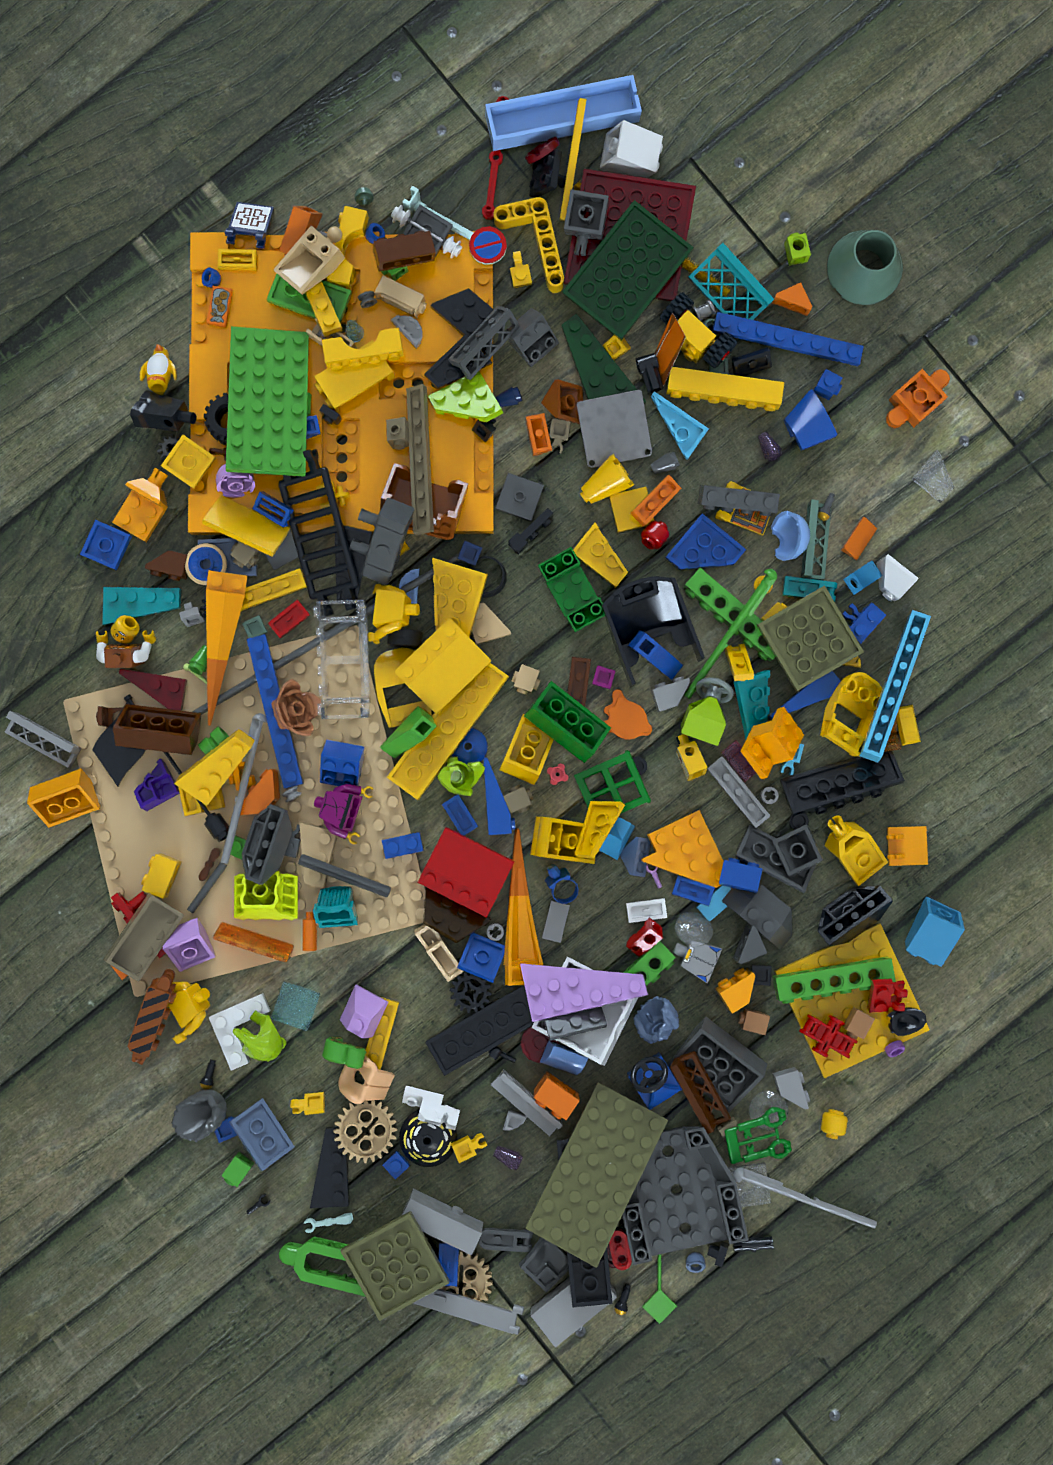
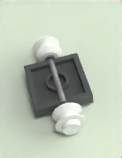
[391,205,462,259]

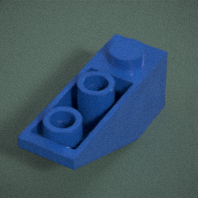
[628,630,683,680]

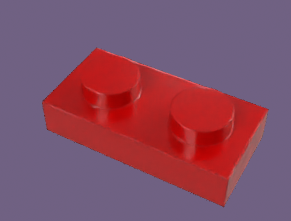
[268,599,310,639]

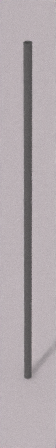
[192,553,461,715]

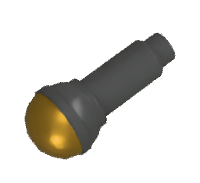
[818,493,835,521]

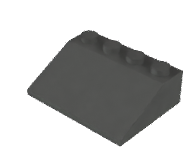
[668,1016,768,1112]

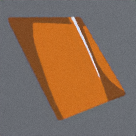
[655,313,686,386]

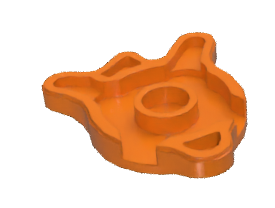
[603,689,652,740]

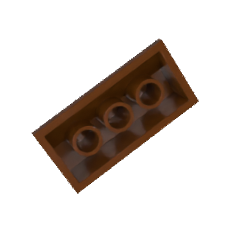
[113,704,201,755]

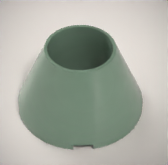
[827,230,903,305]

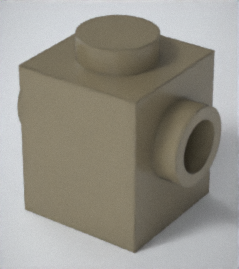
[386,417,409,450]
[230,542,262,569]
[503,785,534,814]

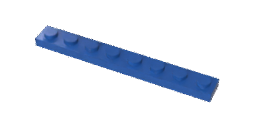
[712,312,863,366]
[247,634,304,789]

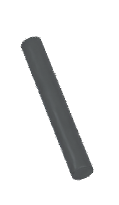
[187,862,227,913]

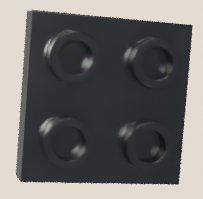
[529,149,566,198]

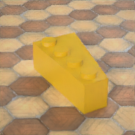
[174,729,255,806]

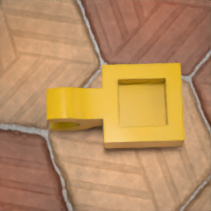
[510,251,532,288]
[290,1092,325,1115]

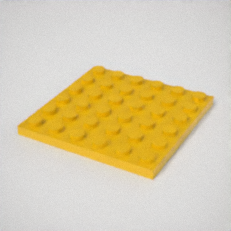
[775,923,930,1078]

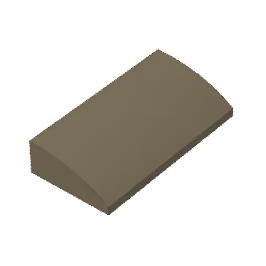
[103,893,184,982]

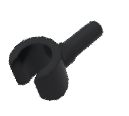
[489,1046,516,1063]
[246,1193,271,1215]

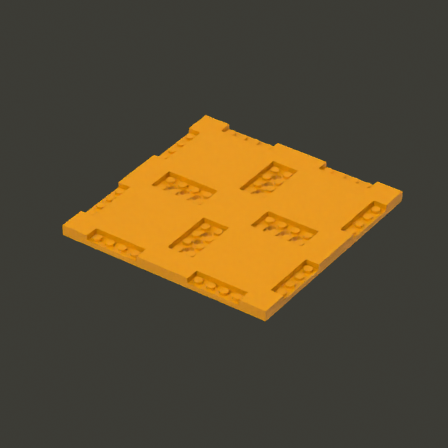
[188,231,494,535]

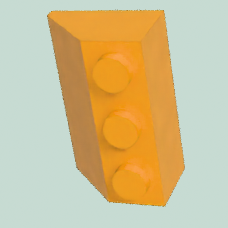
[27,768,100,828]

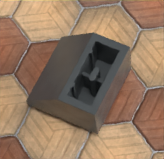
[506,308,559,367]

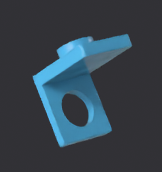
[843,560,883,595]

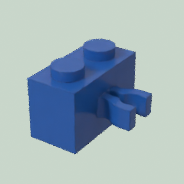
[842,603,886,644]
[719,858,762,893]

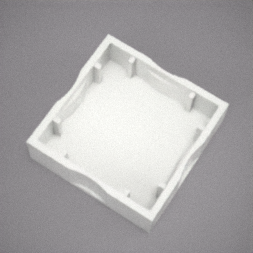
[532,957,638,1066]

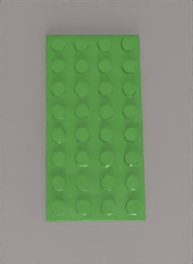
[226,326,309,476]

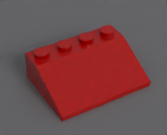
[417,827,515,918]

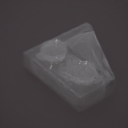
[912,450,955,503]

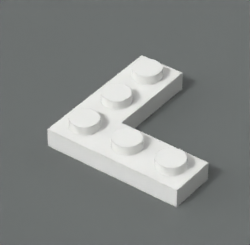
[209,993,271,1071]

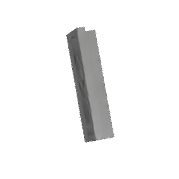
[5,711,81,768]
[491,1069,563,1136]

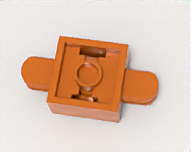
[886,368,950,428]

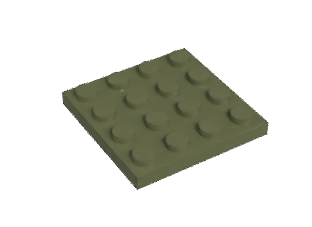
[757,585,864,692]
[340,1211,450,1321]

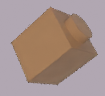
[843,1007,875,1040]
[738,1008,770,1035]

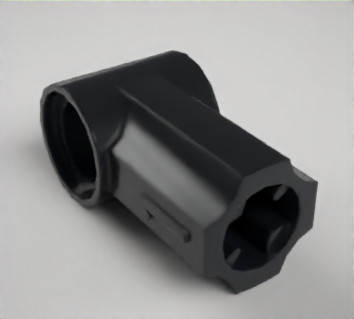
[636,353,664,394]

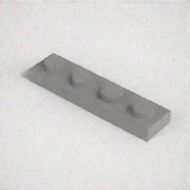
[707,756,770,828]

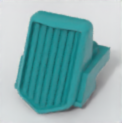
[313,886,358,928]

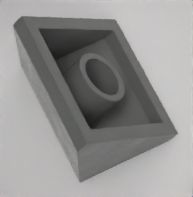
[773,824,824,876]
[733,923,767,964]

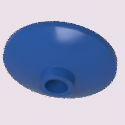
[452,728,488,765]

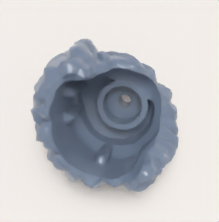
[633,996,679,1044]

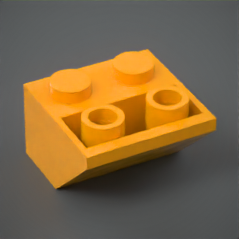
[715,968,755,1014]

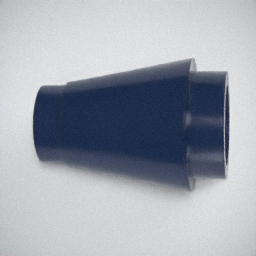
[495,386,523,408]

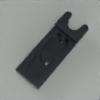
[508,508,553,555]

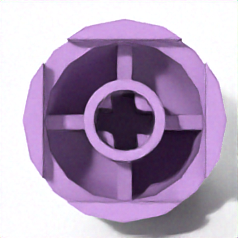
[216,464,255,498]

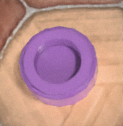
[884,1040,905,1057]

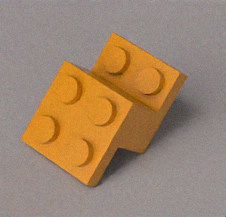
[741,707,804,779]

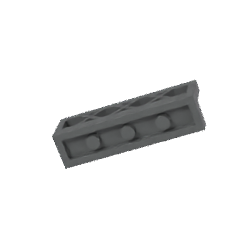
[448,305,520,380]

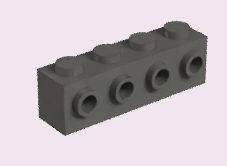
[697,485,780,516]

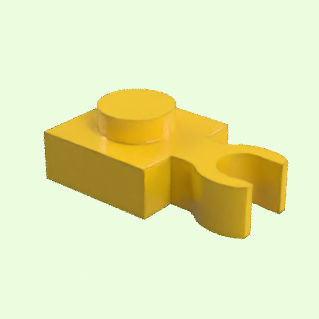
[451,1133,487,1163]

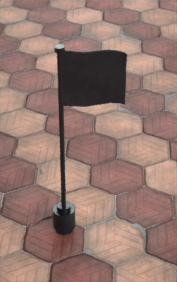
[92,694,229,842]

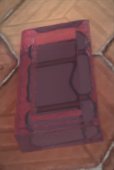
[721,740,756,782]

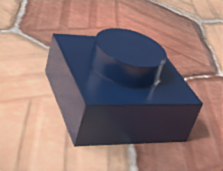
[457,541,482,566]

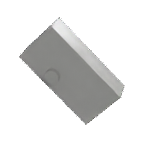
[402,1188,483,1255]
[531,1277,617,1347]

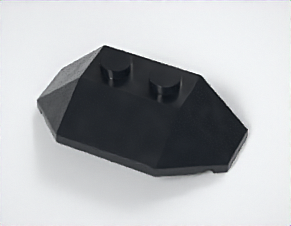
[817,886,893,947]

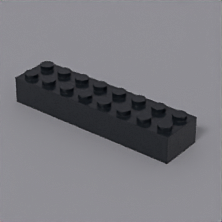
[556,1139,613,1308]

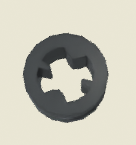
[358,291,377,308]

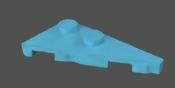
[651,391,709,460]

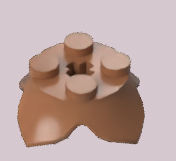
[271,679,323,736]

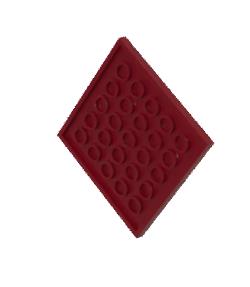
[564,169,696,301]

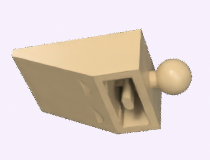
[273,226,345,295]

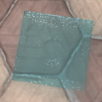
[271,981,321,1031]

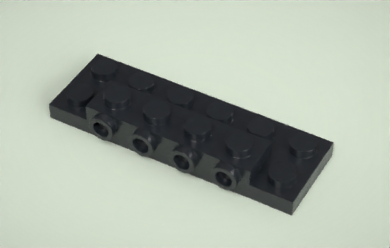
[780,747,905,816]

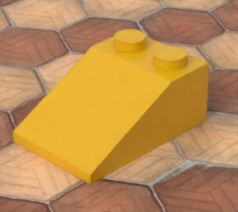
[499,714,554,785]

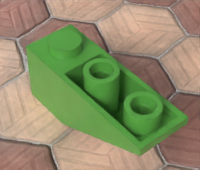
[380,706,437,758]

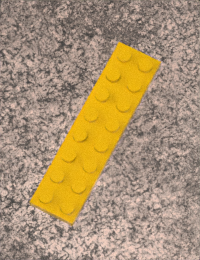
[387,663,509,800]

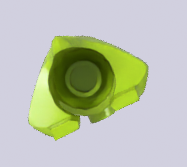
[438,756,485,796]
[233,1010,286,1062]

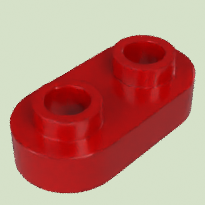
[609,1228,632,1270]

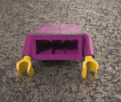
[314,784,374,844]

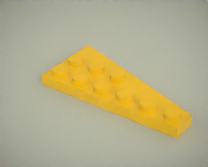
[432,558,488,638]

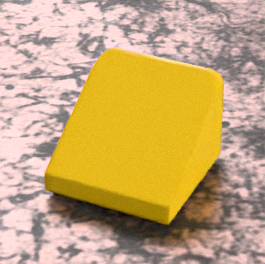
[602,335,631,360]

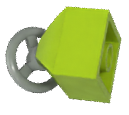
[681,677,734,746]

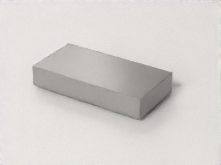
[542,900,570,943]

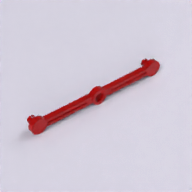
[482,96,509,220]

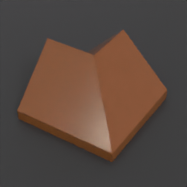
[541,379,583,424]

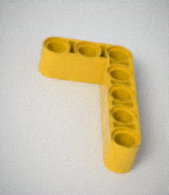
[494,197,564,293]

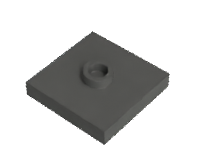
[495,473,544,522]

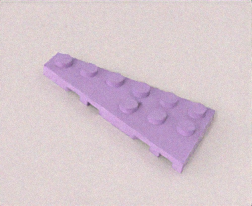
[520,964,648,1022]

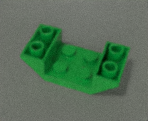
[538,547,605,632]

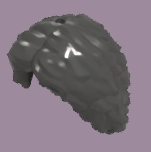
[171,1090,227,1142]

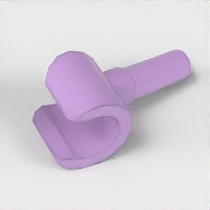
[646,865,662,888]

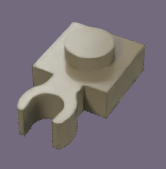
[549,419,571,454]

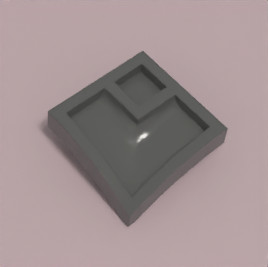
[519,1237,569,1293]

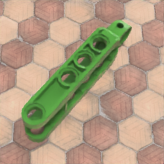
[279,1236,366,1297]

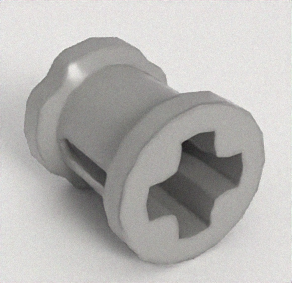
[691,300,716,321]

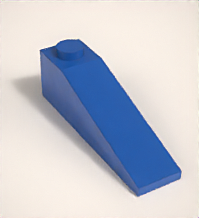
[767,671,841,720]
[483,758,515,835]

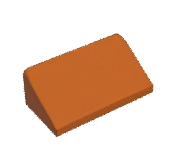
[525,413,552,456]
[841,516,878,560]

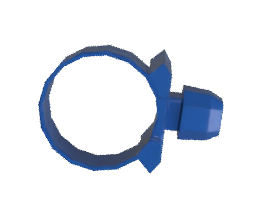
[545,864,579,904]

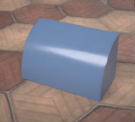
[540,1040,588,1075]

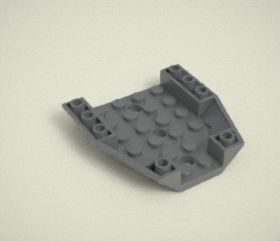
[622,1126,749,1265]

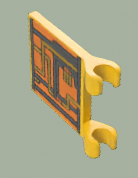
[715,481,770,536]

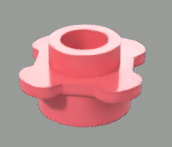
[547,763,568,785]

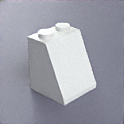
[600,120,663,178]

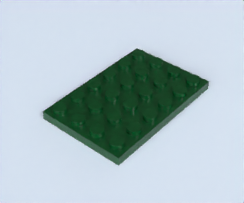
[562,200,694,341]

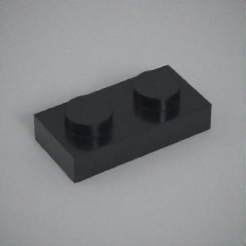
[732,347,772,376]

